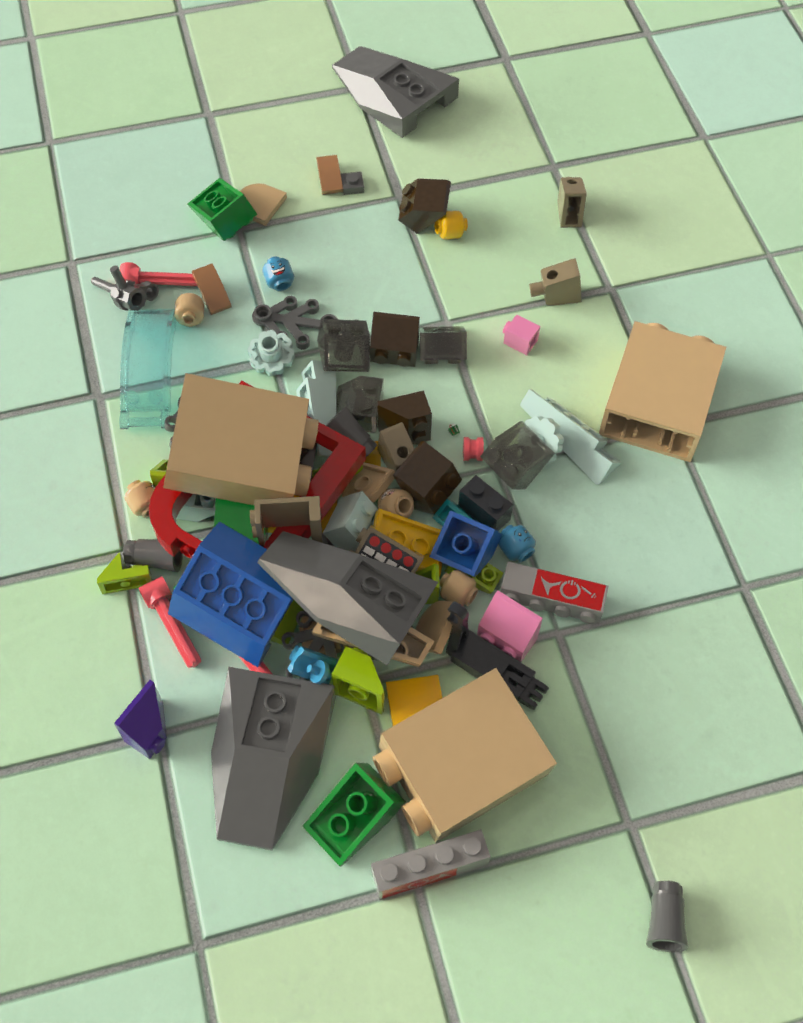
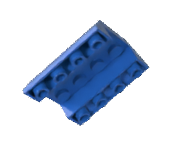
[168,522,293,667]

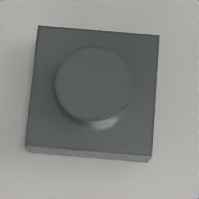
[341,172,364,195]

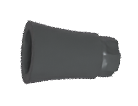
[325,406,377,457]
[123,539,183,572]
[646,880,688,952]

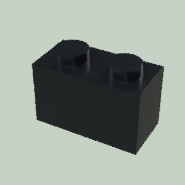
[458,475,513,531]

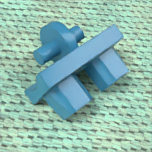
[287,645,339,684]

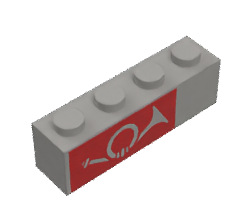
[500,562,609,624]
[371,830,491,900]

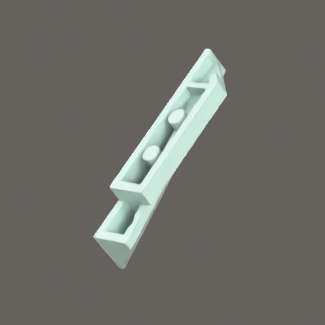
[296,359,336,458]
[520,389,621,485]

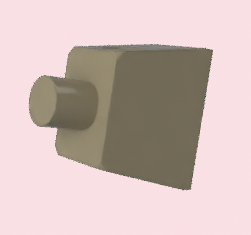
[558,177,587,227]
[529,258,582,306]
[377,422,414,472]

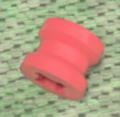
[463,437,484,461]

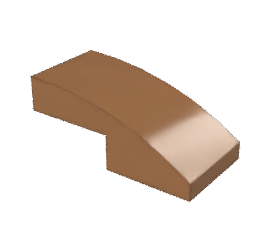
[316,155,343,195]
[192,263,231,315]

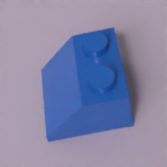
[429,510,503,577]

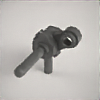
[91,265,159,311]

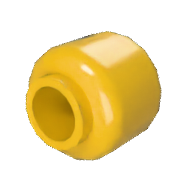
[434,211,468,239]

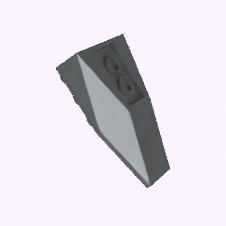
[332,46,459,138]
[258,531,438,665]
[211,667,336,851]

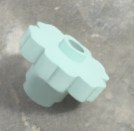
[247,330,295,376]
[518,416,564,465]

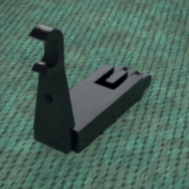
[446,601,549,710]

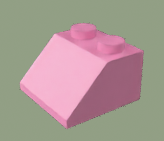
[477,590,543,662]

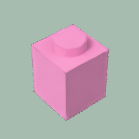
[503,315,540,355]

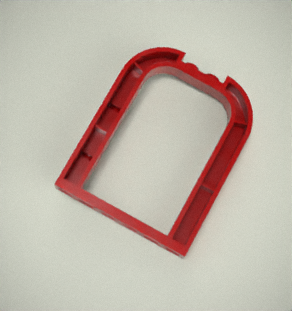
[149,380,366,558]

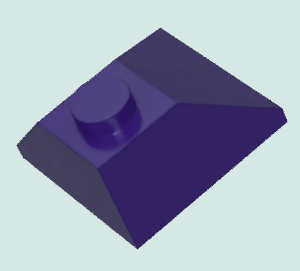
[114,680,167,759]

